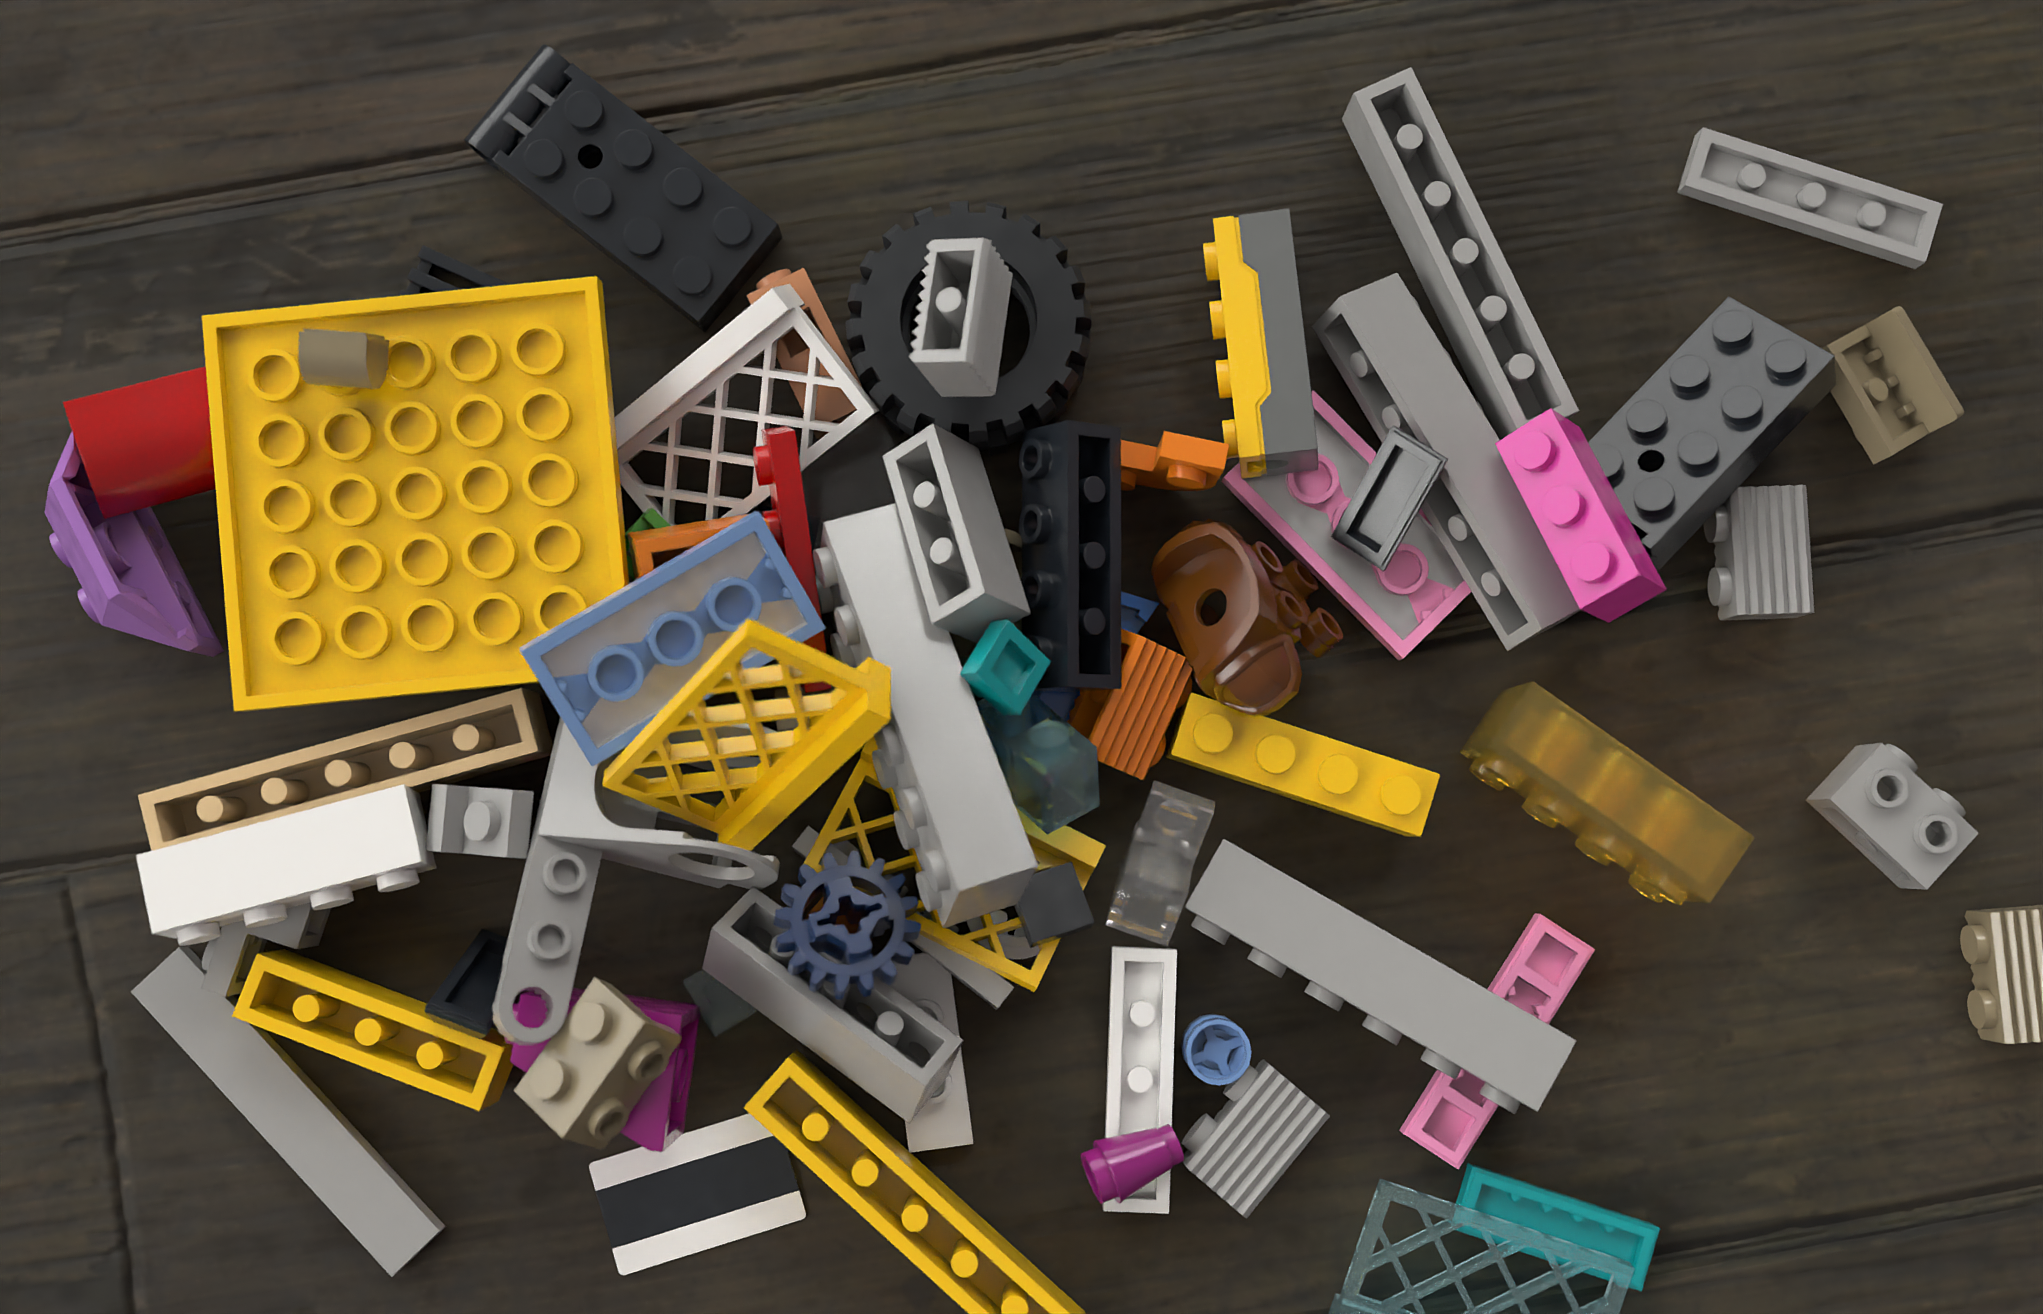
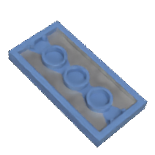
[519,511,826,767]

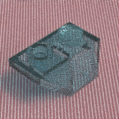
[976,693,1100,835]

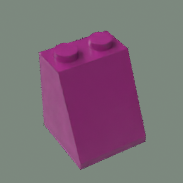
[505,988,702,1152]

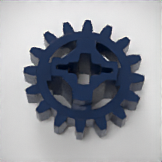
[774,851,921,1000]

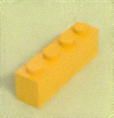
[1166,693,1440,837]
[232,949,513,1111]

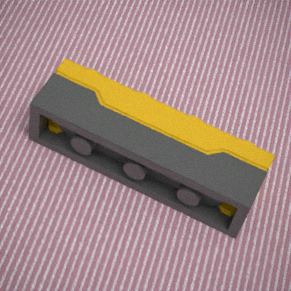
[1203,208,1318,479]

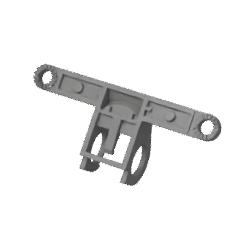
[492,549,780,1045]

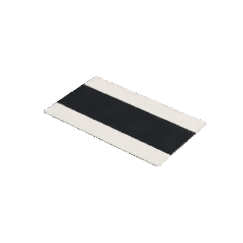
[589,1113,806,1275]

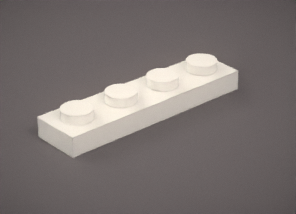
[1103,946,1177,1214]

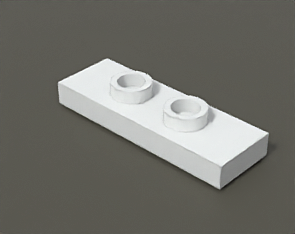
[890,952,973,1153]

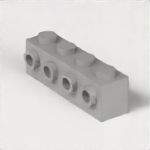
[702,886,963,1123]

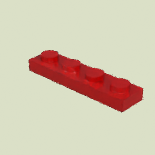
[753,426,831,693]

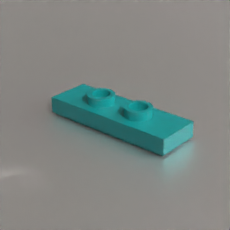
[1449,1163,1660,1292]

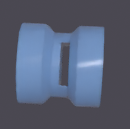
[1181,1014,1252,1086]

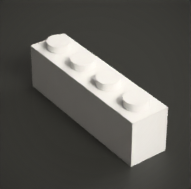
[136,784,436,946]

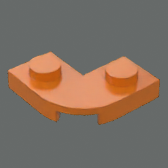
[1121,431,1229,491]

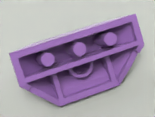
[44,432,224,657]

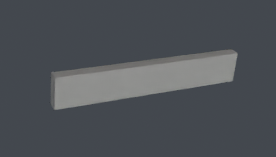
[131,946,446,1277]

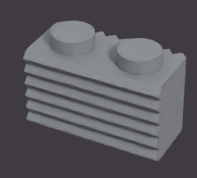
[908,238,1013,397]
[1704,485,1814,620]
[1182,1059,1330,1218]

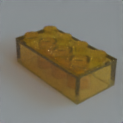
[1460,681,1755,906]

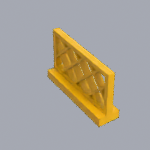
[602,618,891,851]
[803,736,1106,992]

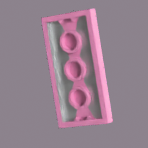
[1221,390,1471,661]

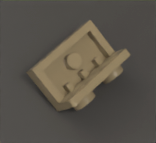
[1822,306,1964,465]
[514,977,681,1149]

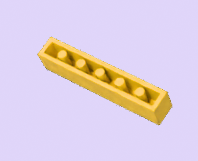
[744,1049,1085,1314]

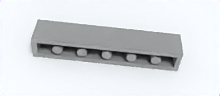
[1342,67,1579,440]
[1312,273,1581,651]
[1185,839,1576,1114]

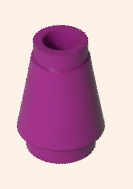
[1081,1124,1184,1204]

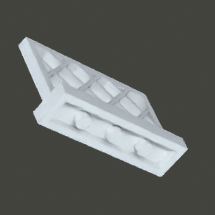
[615,284,879,526]

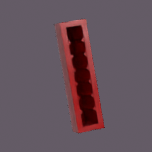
[63,366,216,519]

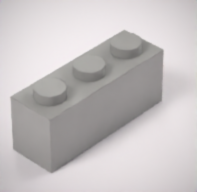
[883,424,1031,643]

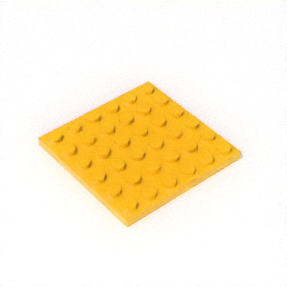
[202,276,629,712]

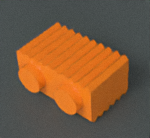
[1059,628,1194,780]

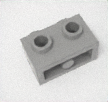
[1806,743,1979,890]

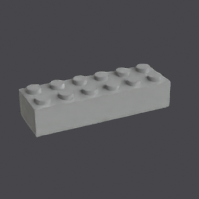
[813,503,1038,928]

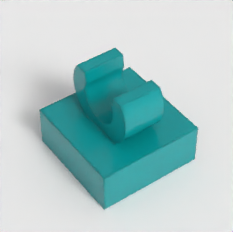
[960,619,1051,716]

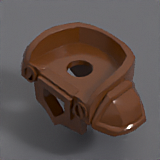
[1151,518,1343,716]

